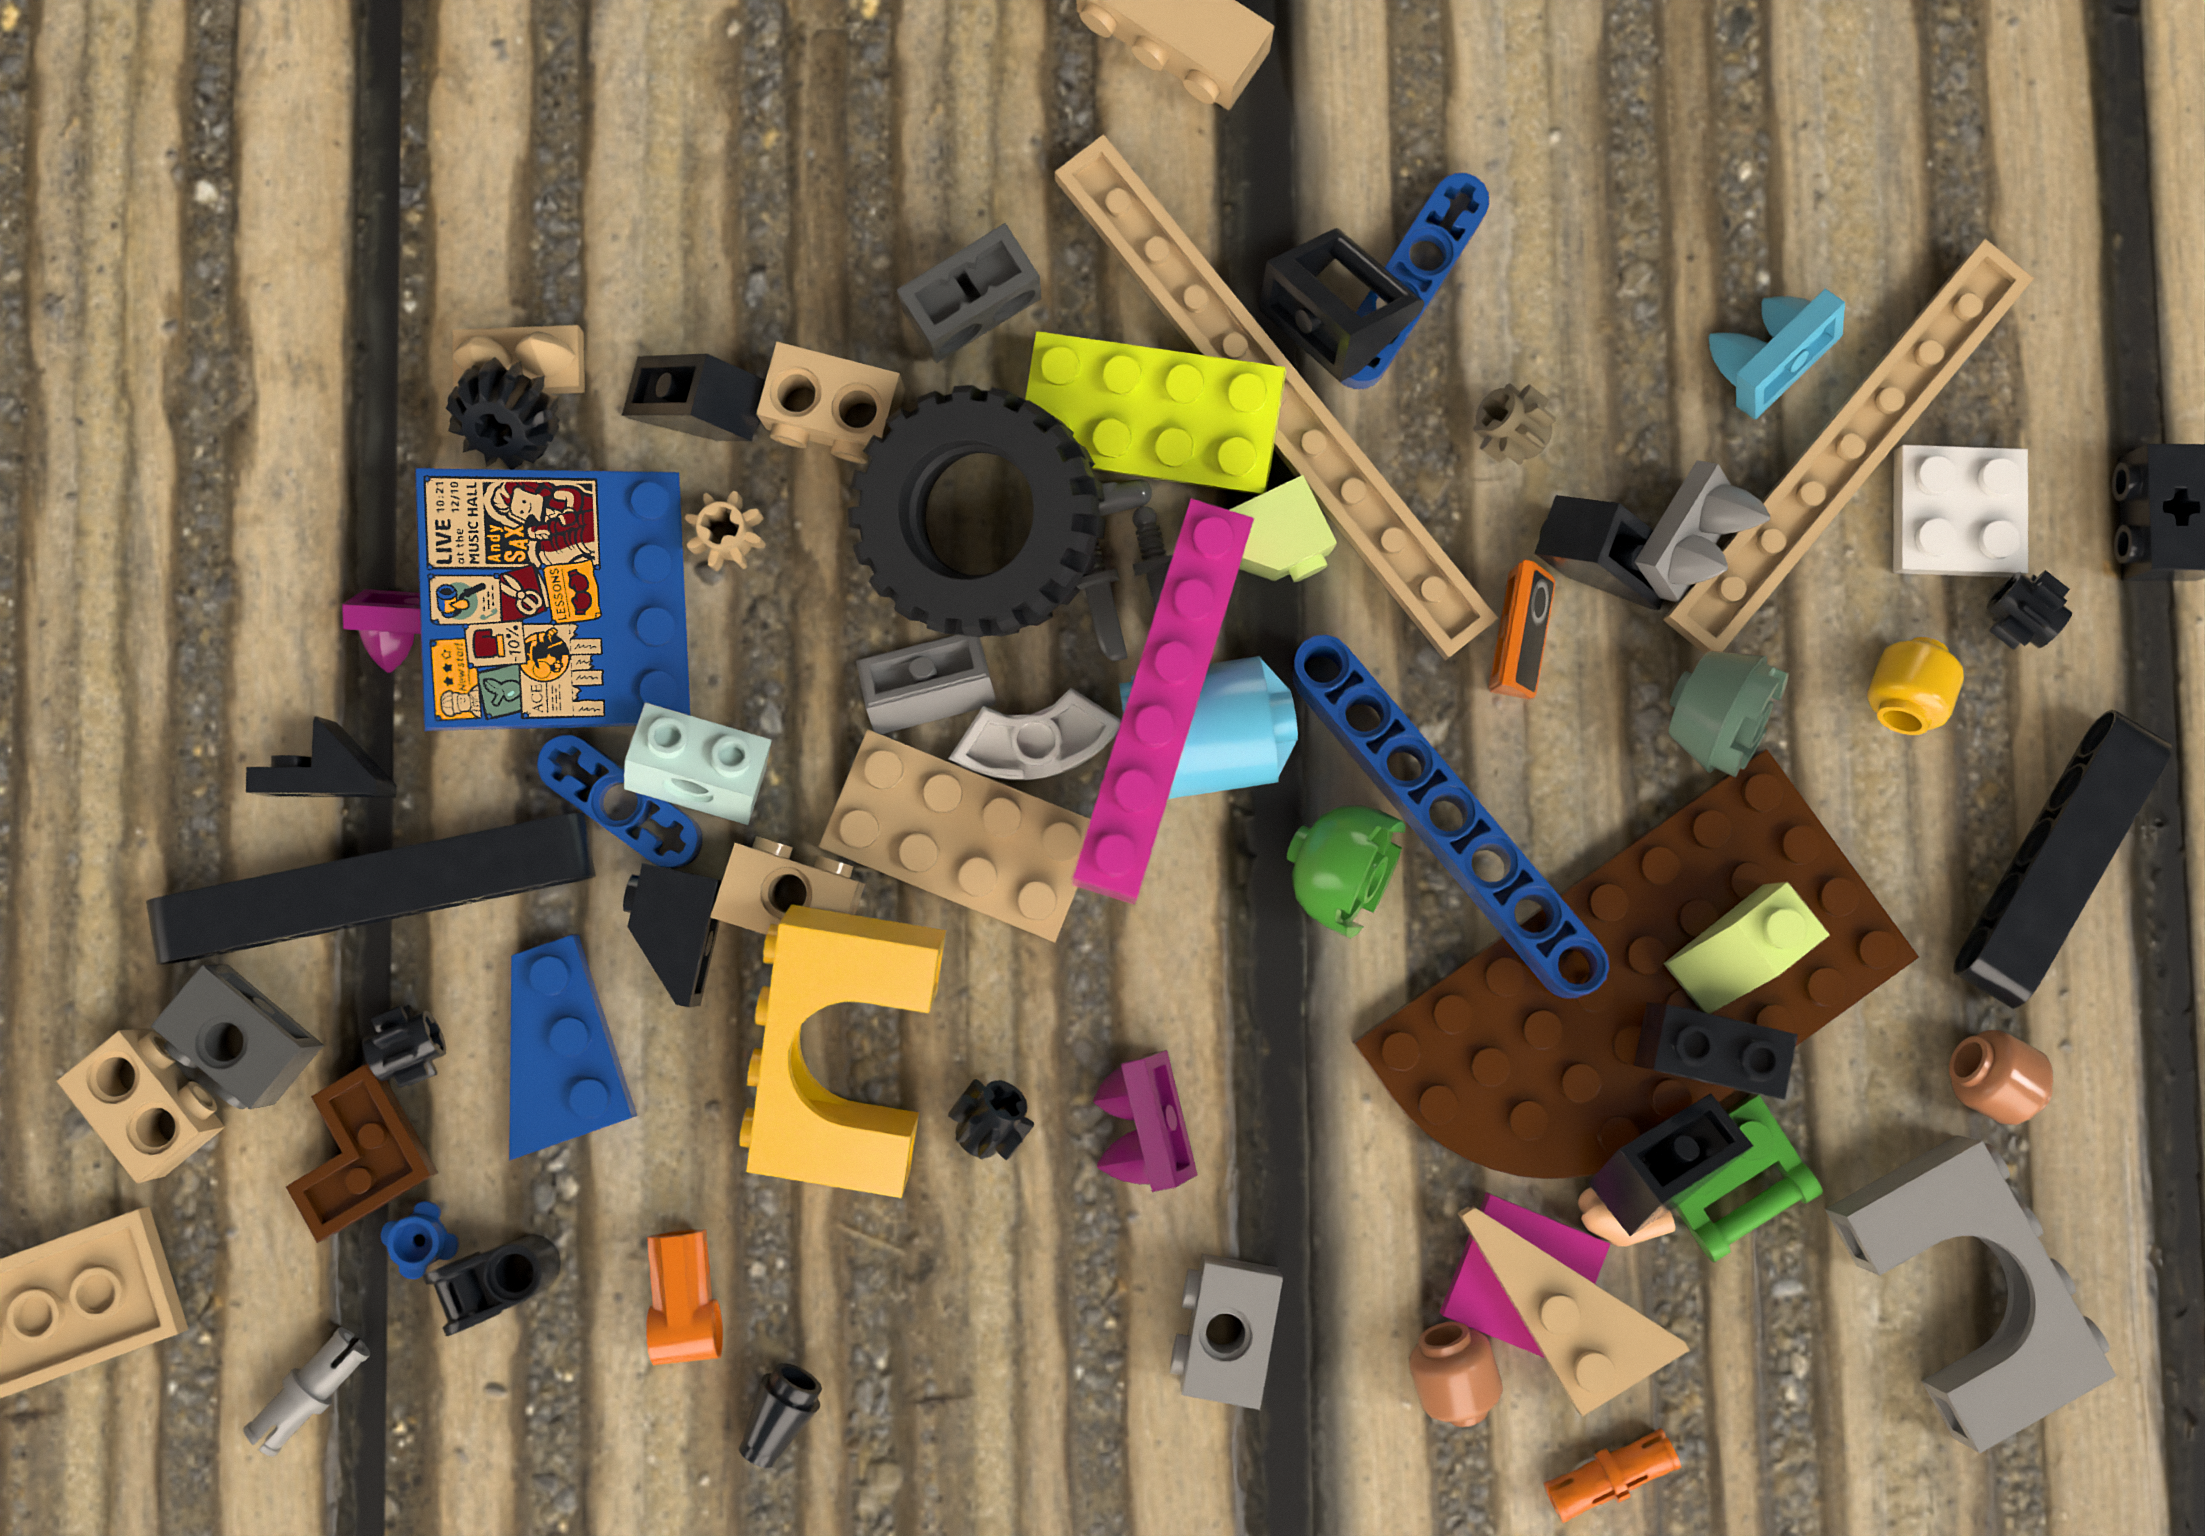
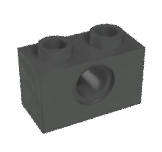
[151,965,324,1110]

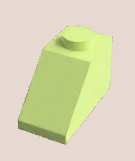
[1230,475,1337,582]
[1663,882,1830,1014]

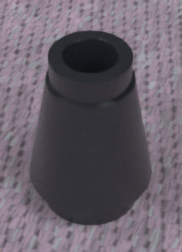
[739,1363,822,1468]

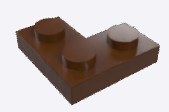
[285,1063,439,1243]

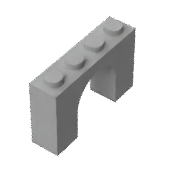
[1825,1135,2116,1453]

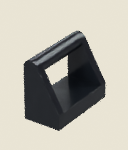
[1259,228,1424,382]

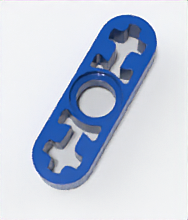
[537,735,703,869]

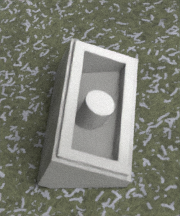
[856,635,996,734]

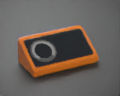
[1488,559,1556,700]

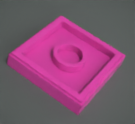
[1440,1192,1610,1358]

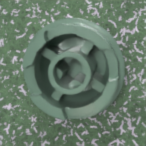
[1668,651,1789,777]

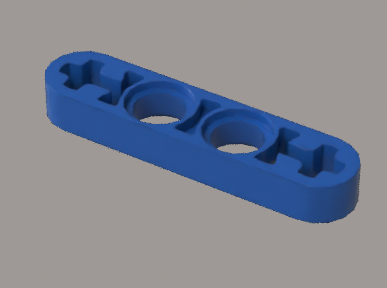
[1341,173,1489,389]

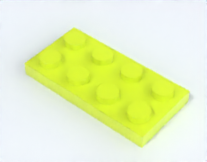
[1025,331,1287,495]

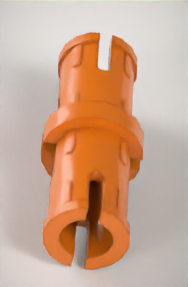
[1543,1428,1681,1524]

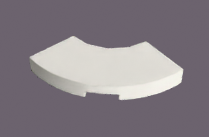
[949,688,1122,781]

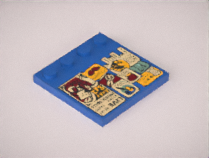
[415,468,691,731]

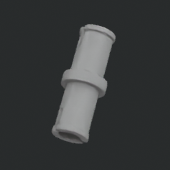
[243,1327,370,1457]

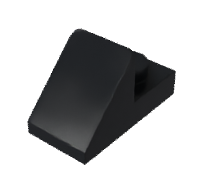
[246,716,397,798]

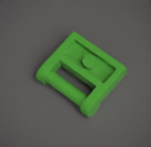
[1675,1093,1823,1263]

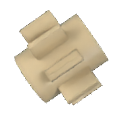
[685,491,765,572]

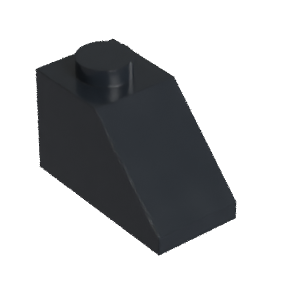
[622,353,766,441]
[1534,495,1664,610]
[623,863,722,1007]
[1588,1093,1754,1237]

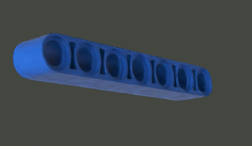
[1293,635,1609,999]

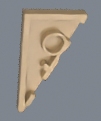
[1457,1206,1690,1417]

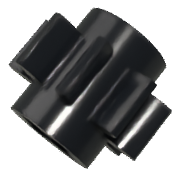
[1987,570,2072,650]
[362,1005,446,1088]
[948,1079,1034,1160]

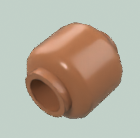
[1949,1030,2053,1125]
[1409,1322,1503,1427]

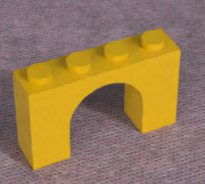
[739,904,946,1198]

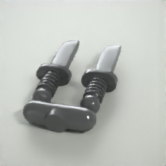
[1076,479,1173,661]

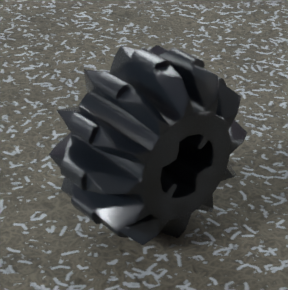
[446,357,560,470]

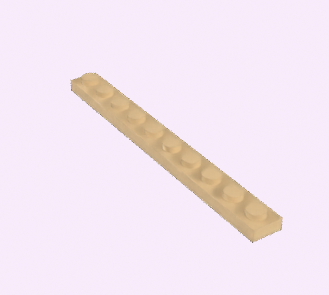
[1055,134,1498,661]

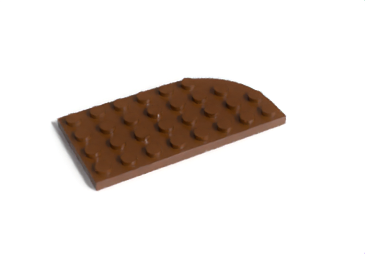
[1352,749,1919,1179]

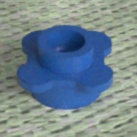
[381,1201,459,1279]

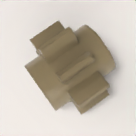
[1473,383,1556,465]

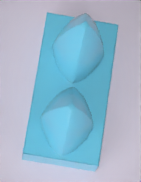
[1708,289,1845,420]

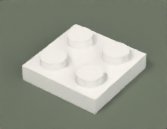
[1893,445,2028,577]

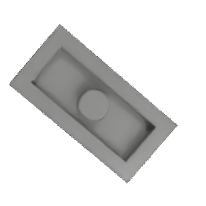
[1635,460,1770,603]

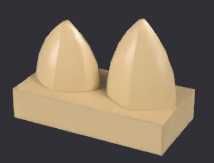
[452,325,585,394]

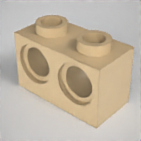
[756,342,905,464]
[56,1028,225,1183]

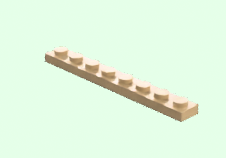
[1663,239,2034,654]

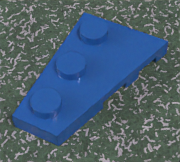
[509,935,637,1161]

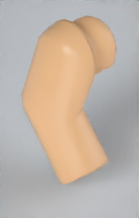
[1578,1187,1675,1246]

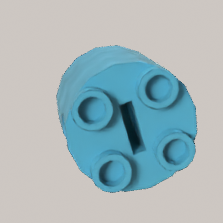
[1119,656,1298,799]

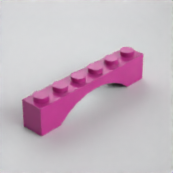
[1072,499,1254,905]

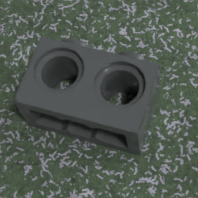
[897,223,1041,364]

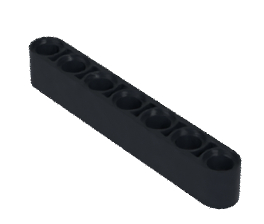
[146,813,596,965]

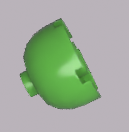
[1287,805,1406,939]

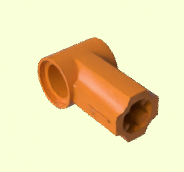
[646,1229,723,1365]

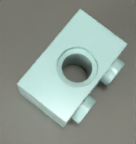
[624,702,772,825]

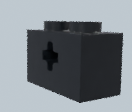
[2112,444,2205,581]
[1634,1002,1798,1100]

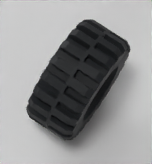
[848,385,1106,637]

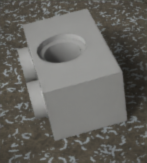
[1170,1253,1283,1410]

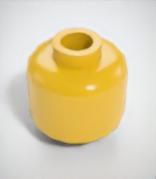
[1867,637,1964,735]

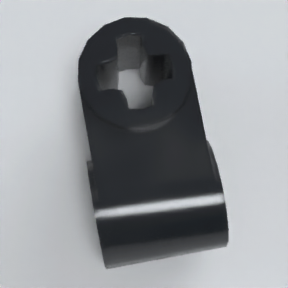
[422,1234,561,1336]

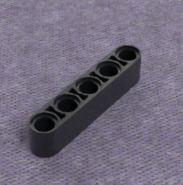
[1953,709,2172,1009]

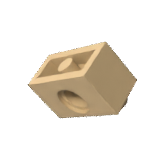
[710,836,865,935]

